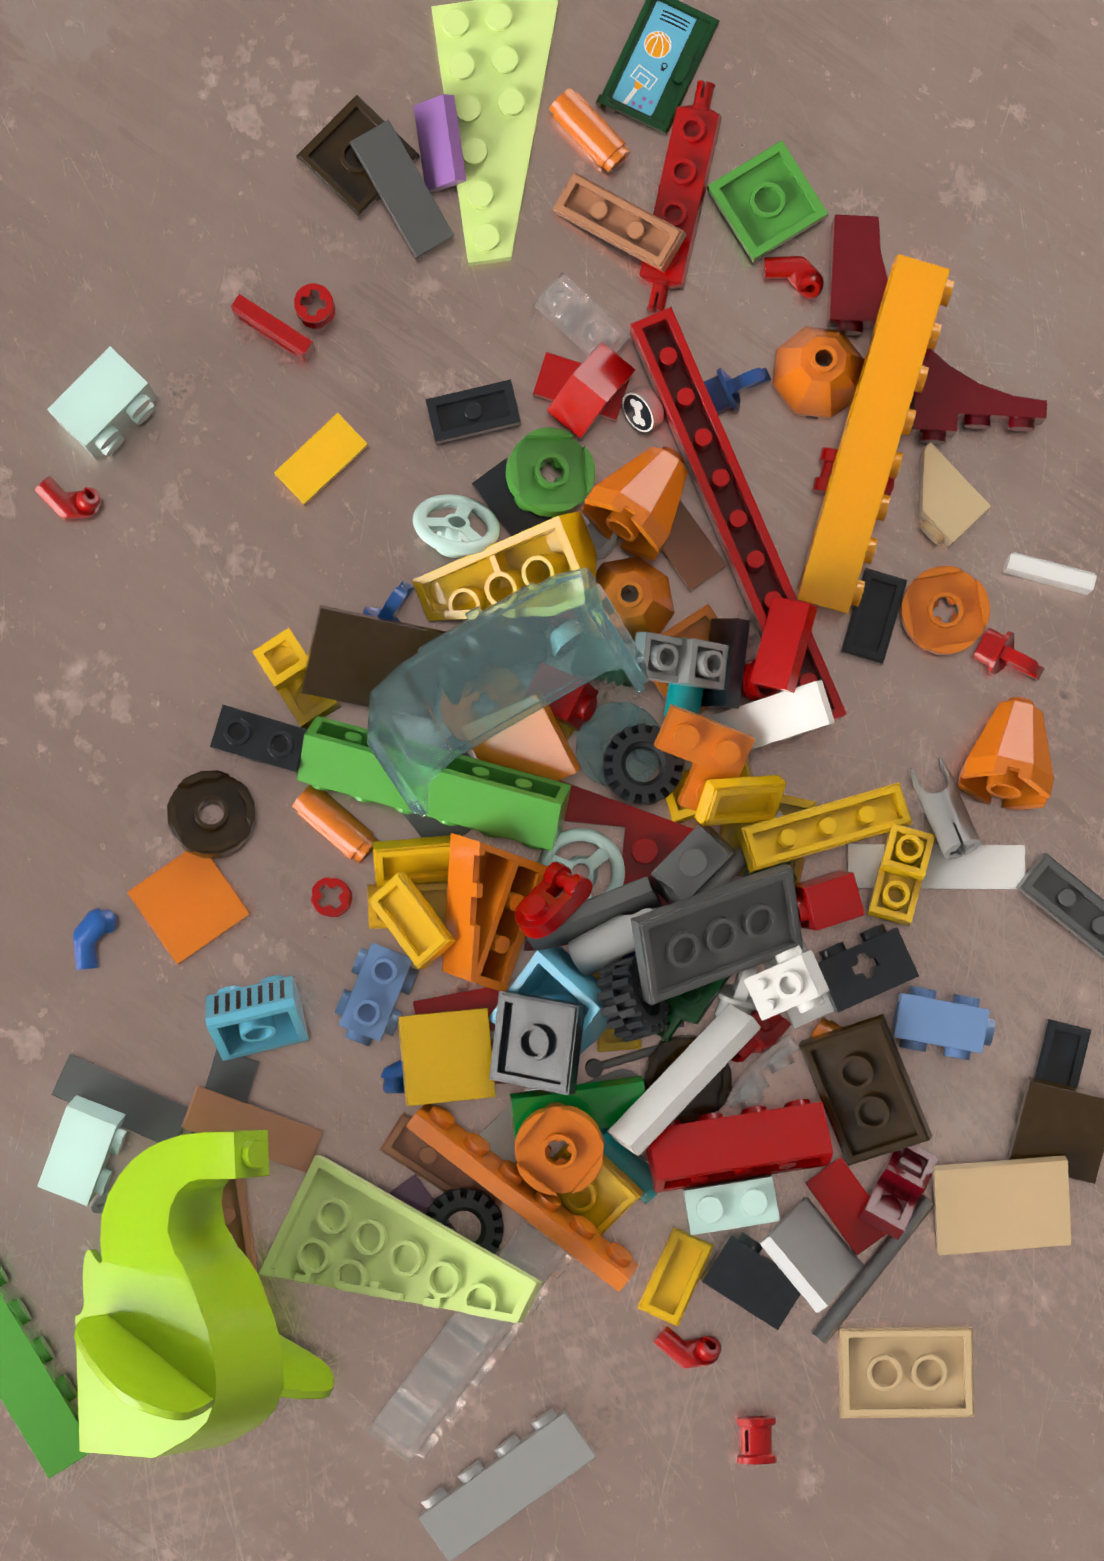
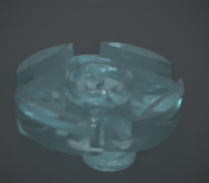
[576,702,660,789]

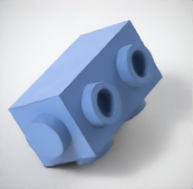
[335,942,419,1046]
[891,986,995,1060]

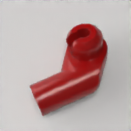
[35,476,101,519]
[653,1326,722,1369]

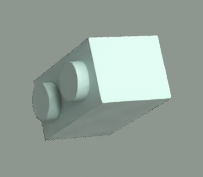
[37,1095,127,1206]
[682,1175,780,1235]

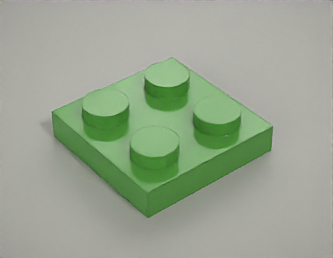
[707,140,828,262]

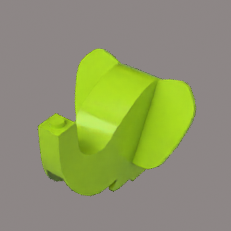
[74,1130,334,1458]

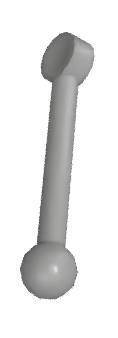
[585,1039,666,1078]

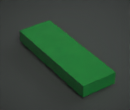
[509,1076,645,1139]

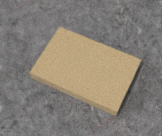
[932,1156,1072,1255]
[838,1326,975,1418]

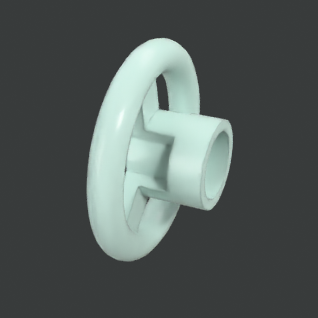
[413,494,500,558]
[538,828,625,899]

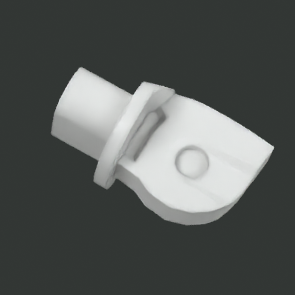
[715,966,757,1016]

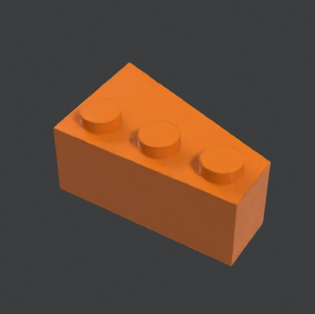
[442,833,548,991]

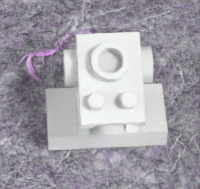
[744,939,835,1029]

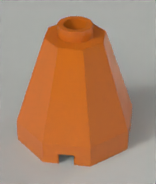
[772,326,864,420]
[581,446,688,560]
[584,556,675,650]
[957,697,1054,810]

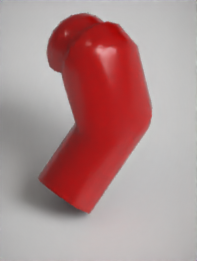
[764,256,824,299]

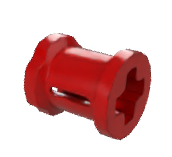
[294,283,336,330]
[311,877,353,918]
[737,1416,777,1465]

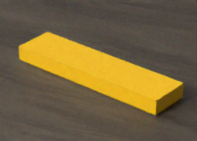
[736,782,913,873]

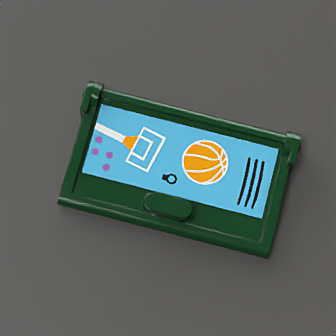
[595,0,720,135]

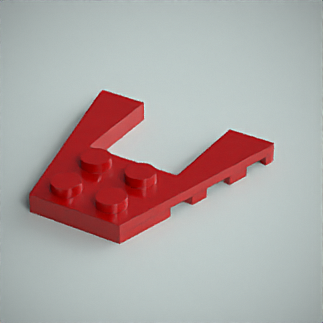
[524,780,694,951]

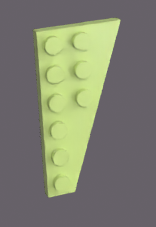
[431,0,559,266]
[258,1155,543,1323]

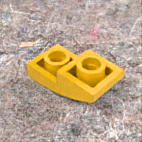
[866,823,935,926]

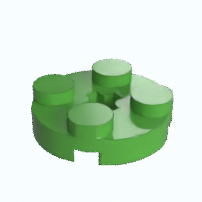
[506,427,595,517]

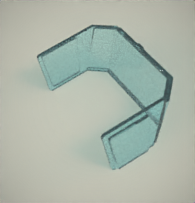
[367,567,648,817]

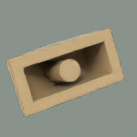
[918,442,992,548]

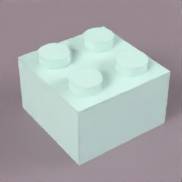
[47,346,158,460]

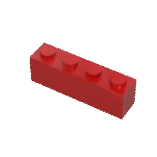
[646,1099,834,1193]

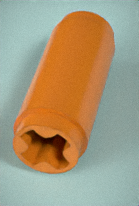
[549,88,631,173]
[292,784,379,864]

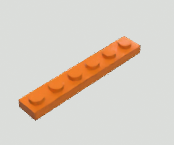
[405,1104,639,1292]

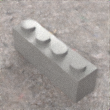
[418,1408,596,1561]

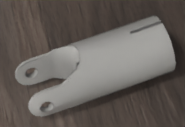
[910,757,981,859]
[568,907,661,976]

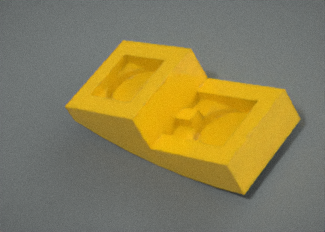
[252,628,341,729]

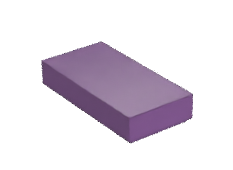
[413,94,467,192]

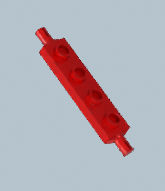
[639,80,722,313]

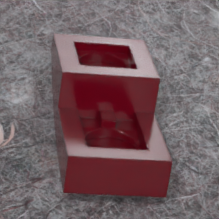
[859,1145,939,1240]

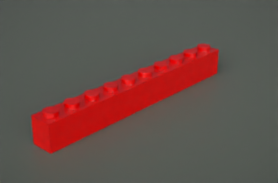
[629,307,847,735]

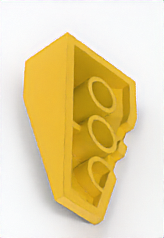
[412,511,597,621]

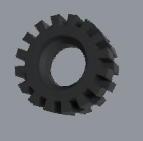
[603,723,684,805]
[597,956,669,1042]
[426,1187,504,1254]

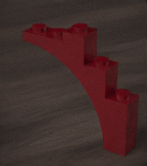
[827,214,1047,444]

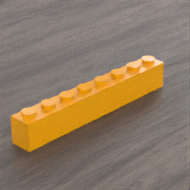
[795,254,954,614]

